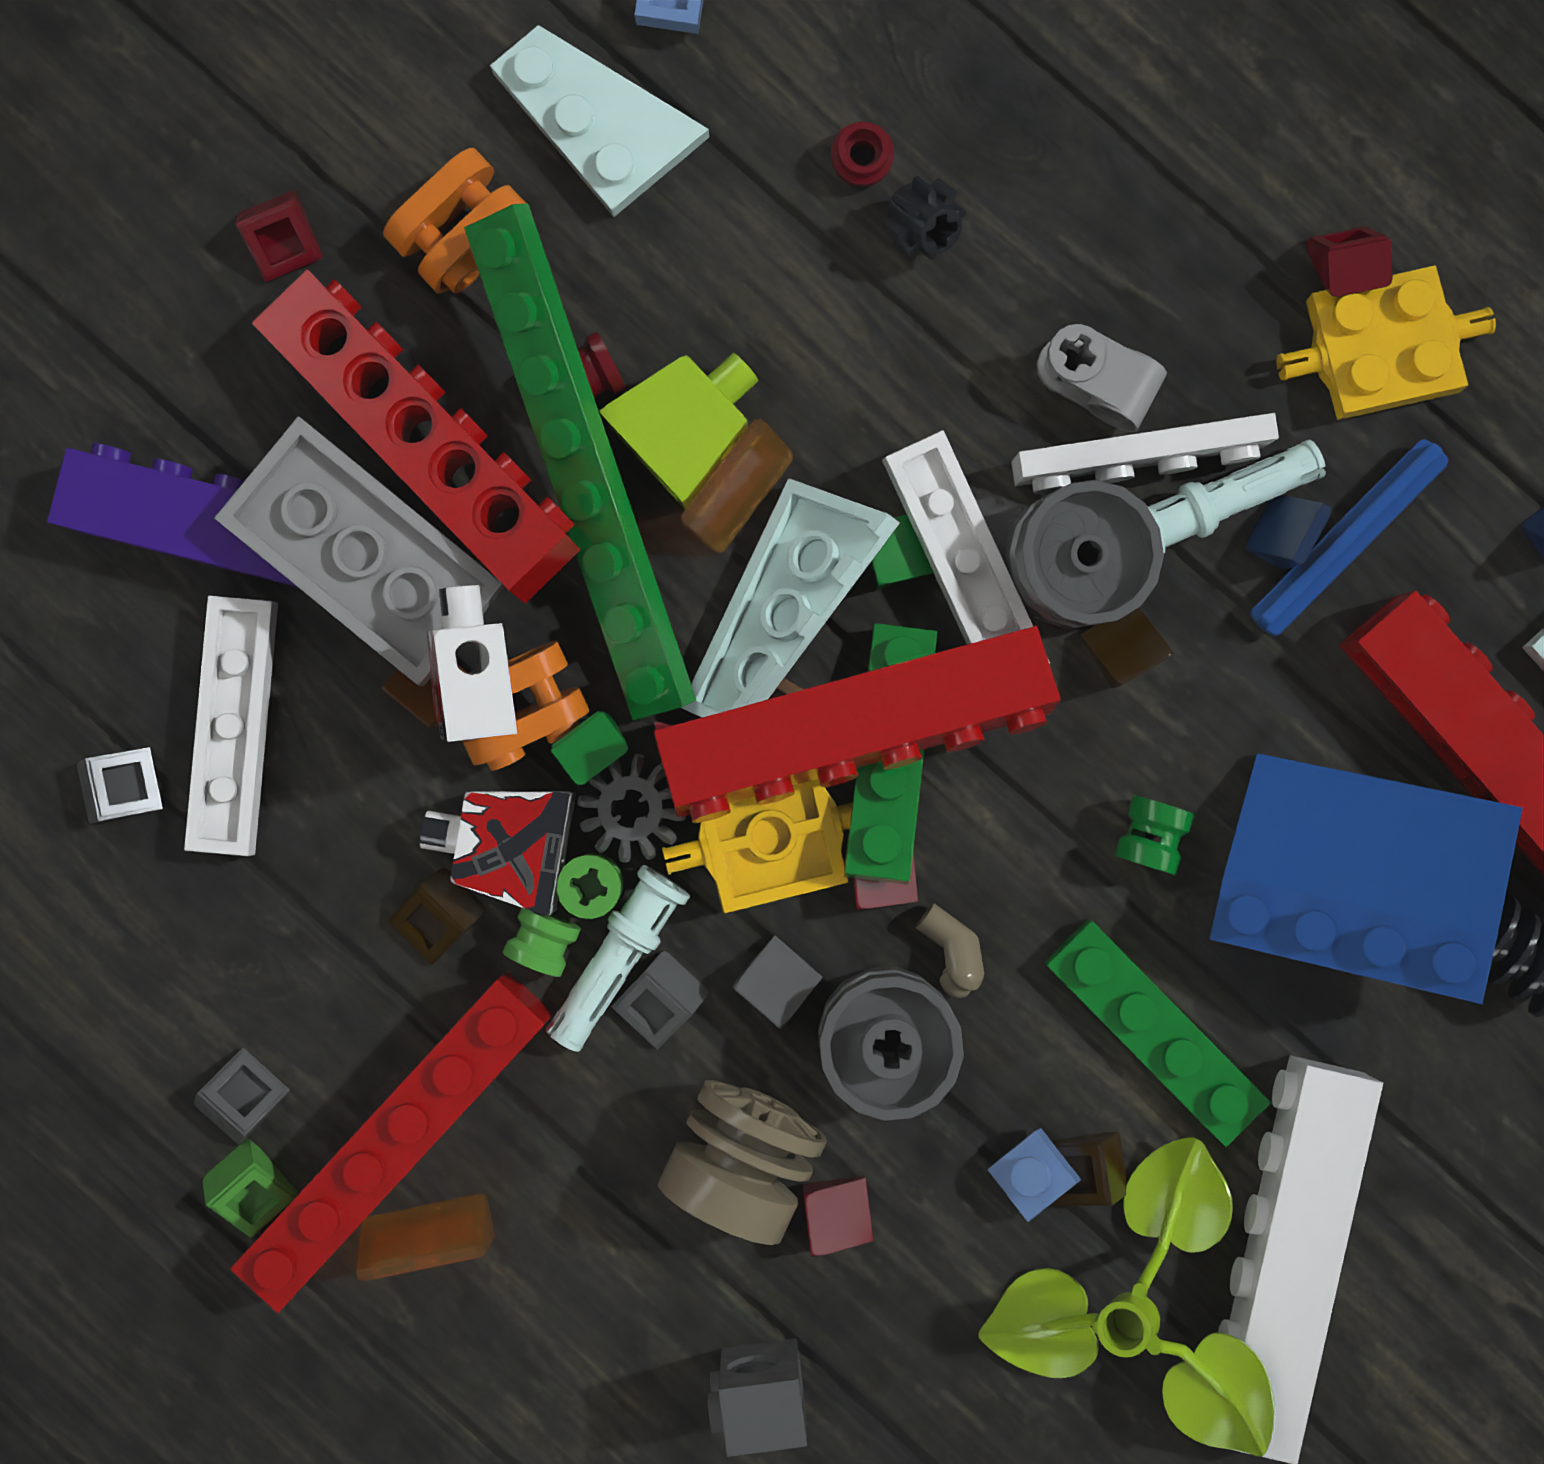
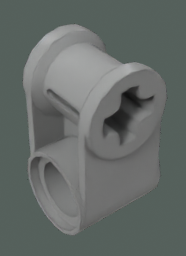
[1036,324,1167,432]

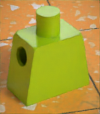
[599,353,758,510]

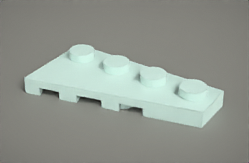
[681,478,899,718]

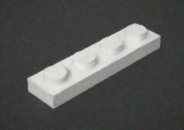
[1011,413,1279,494]
[882,430,1050,664]
[184,596,278,856]

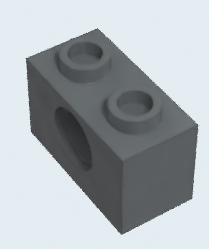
[708,1338,807,1457]

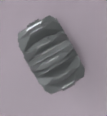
[577,754,686,862]

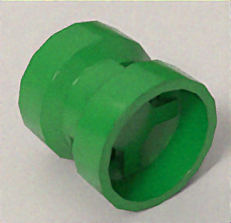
[1114,795,1195,875]

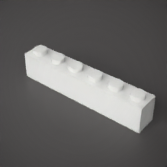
[1218,1055,1383,1464]

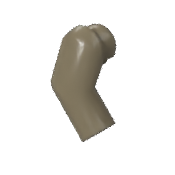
[915,903,985,998]

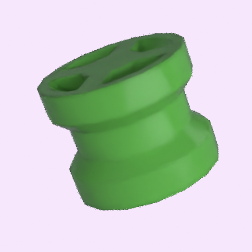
[557,852,625,919]
[502,908,581,977]

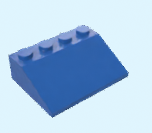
[1210,753,1523,1004]

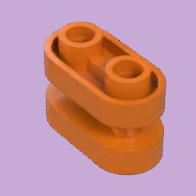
[383,148,526,294]
[462,641,590,771]

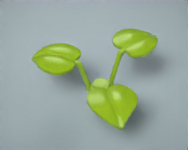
[979,1137,1275,1457]

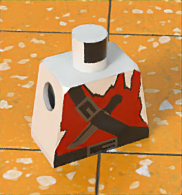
[427,585,517,742]
[420,791,577,915]

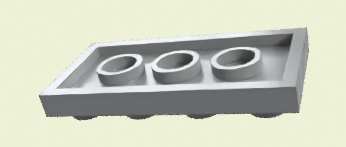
[215,416,505,686]

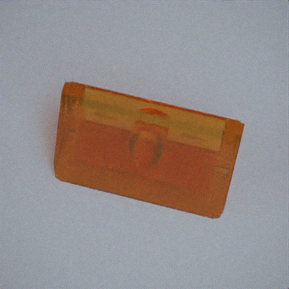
[681,418,794,553]
[356,1193,495,1282]

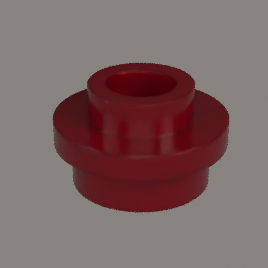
[831,122,894,187]

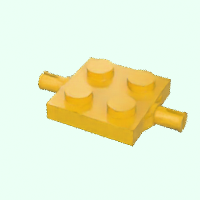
[1276,265,1496,420]
[662,779,852,913]

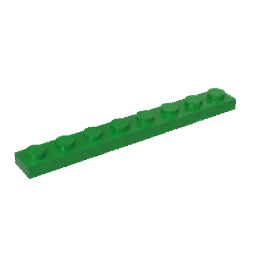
[464,203,696,720]

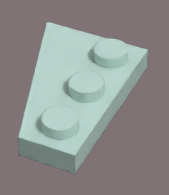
[490,25,709,217]

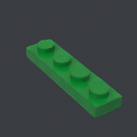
[843,623,938,885]
[1044,919,1271,1147]

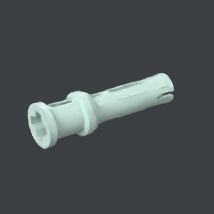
[1147,440,1326,553]
[545,865,690,1052]

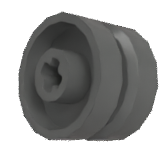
[1002,480,1164,629]
[818,966,964,1121]

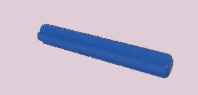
[1250,439,1448,637]

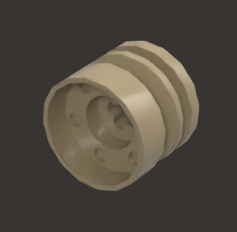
[658,1080,827,1245]

